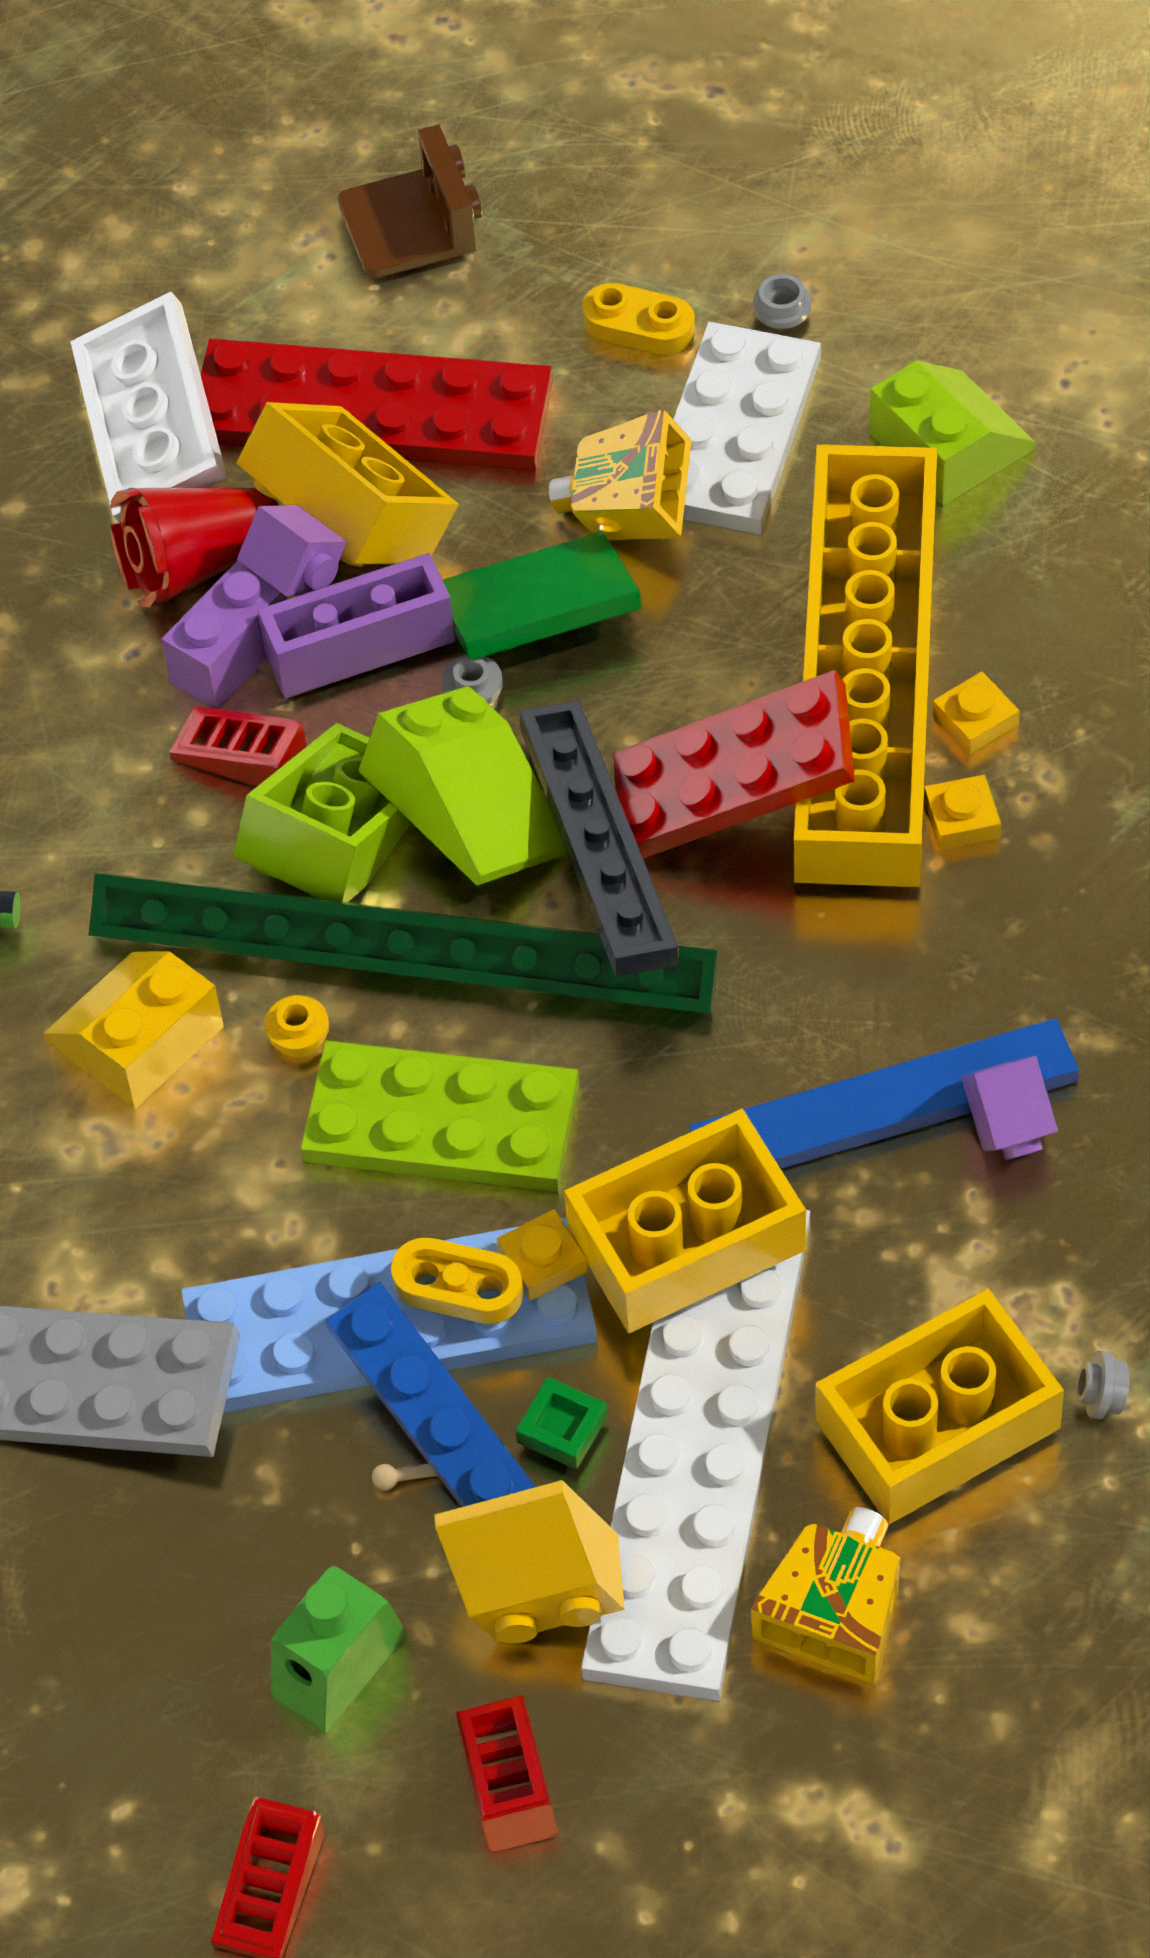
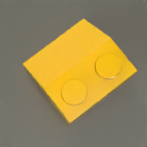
[43,951,224,1110]
[434,1480,625,1643]

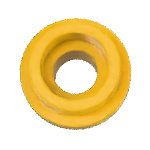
[265,995,329,1057]

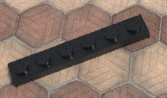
[520,700,678,977]

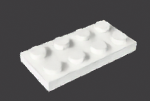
[70,292,227,523]
[673,321,821,535]

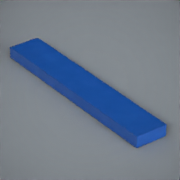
[689,1018,1079,1169]

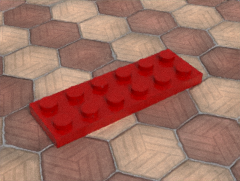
[200,338,553,471]

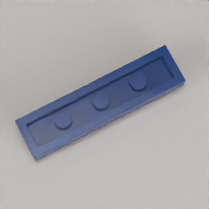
[325,1282,536,1507]

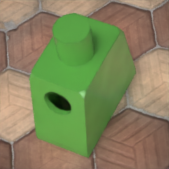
[271,1566,407,1734]

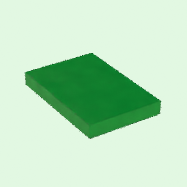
[442,531,642,660]

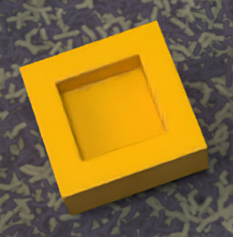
[933,671,1020,755]
[924,774,1001,850]
[496,1209,588,1301]

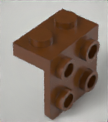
[338,124,482,278]

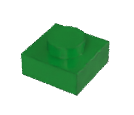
[515,1377,608,1470]

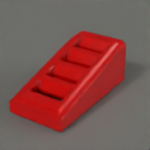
[169,706,307,787]
[455,1695,558,1852]
[211,1797,325,1958]

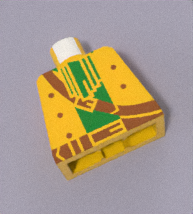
[549,409,692,540]
[751,1507,900,1685]

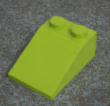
[358,686,567,885]
[233,722,412,902]

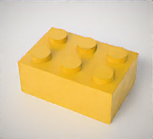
[236,402,459,567]
[564,1108,807,1334]
[816,1288,1064,1525]

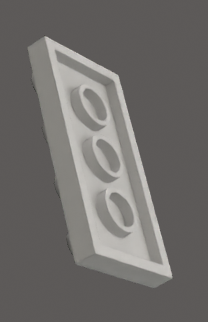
[0,1306,240,1457]

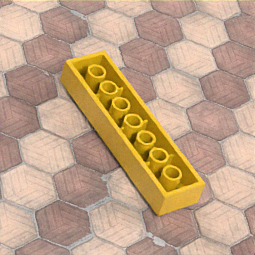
[794,444,937,887]

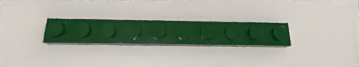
[88,872,720,1014]

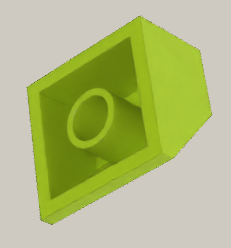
[869,360,1036,506]

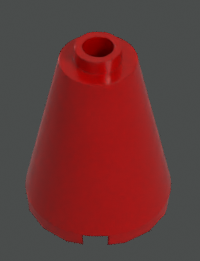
[110,488,279,607]

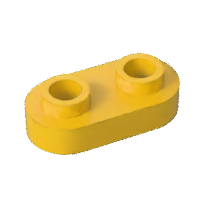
[582,283,695,355]
[391,1238,524,1324]

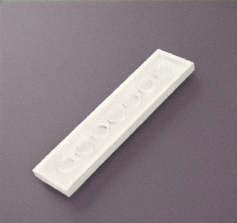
[581,1210,810,1702]

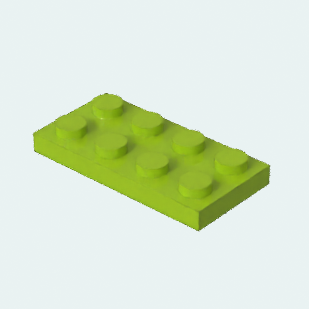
[301,1040,579,1193]

